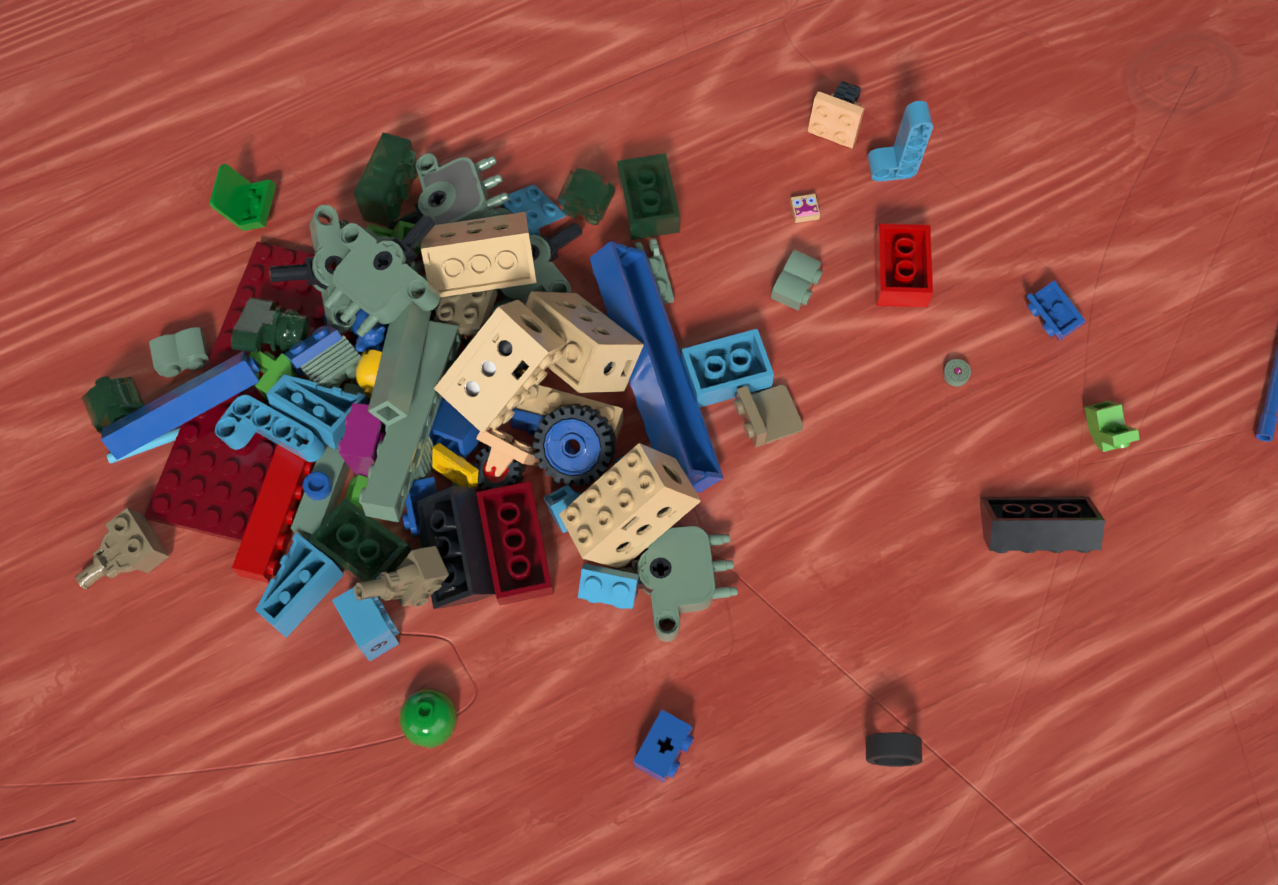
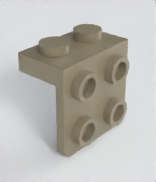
[733,385,803,448]

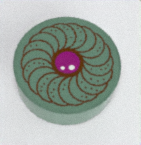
[943,359,971,387]

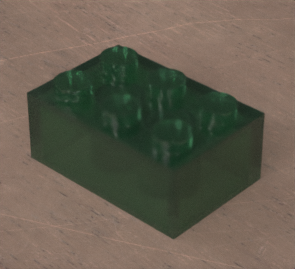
[354,132,418,227]
[617,153,680,240]
[308,498,411,583]

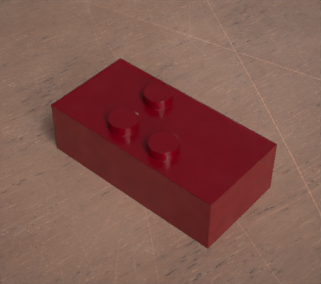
[476,481,554,606]

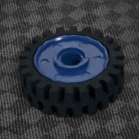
[533,403,616,486]

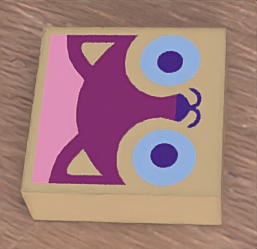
[790,194,820,223]

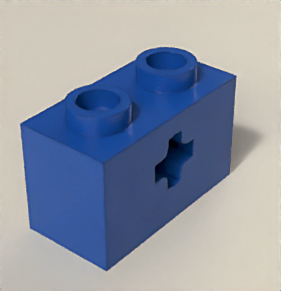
[633,710,694,783]

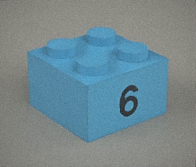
[332,587,399,661]

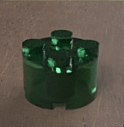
[557,168,615,225]
[82,376,145,434]

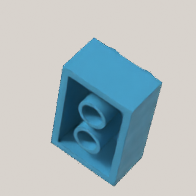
[681,329,774,408]

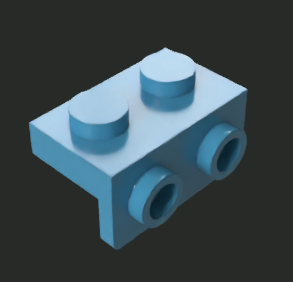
[578,564,639,609]

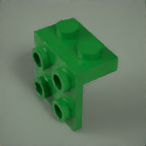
[209,164,276,231]

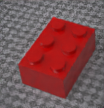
[875,223,933,308]

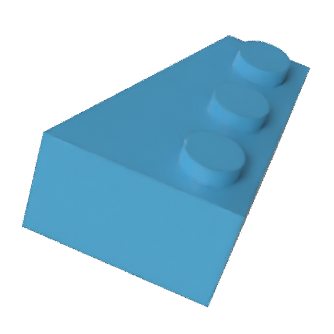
[266,375,368,450]
[255,532,344,638]

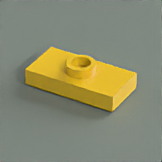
[432,443,478,490]

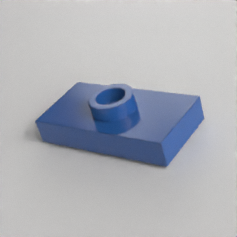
[510,409,546,436]

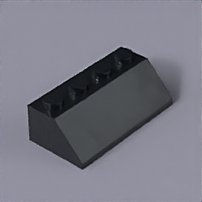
[414,486,496,609]
[980,497,1105,553]

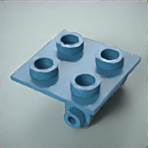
[500,184,566,236]

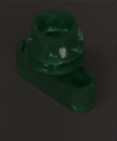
[231,297,309,353]

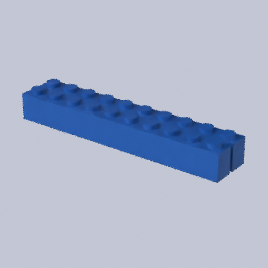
[590,241,724,493]

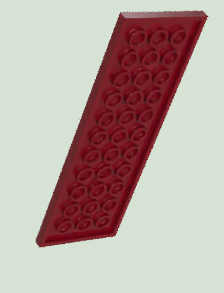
[144,242,331,543]

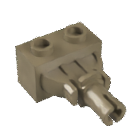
[75,508,170,590]
[354,546,449,607]

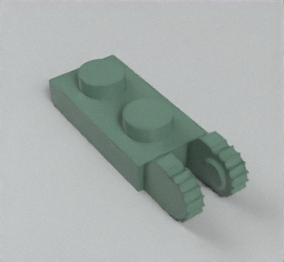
[635,238,674,304]

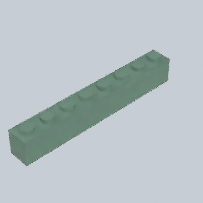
[359,321,462,522]

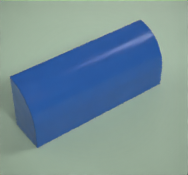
[429,397,480,459]

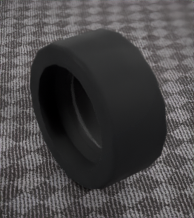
[866,732,923,767]

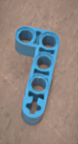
[867,101,933,181]
[215,395,325,462]

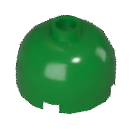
[399,688,457,748]

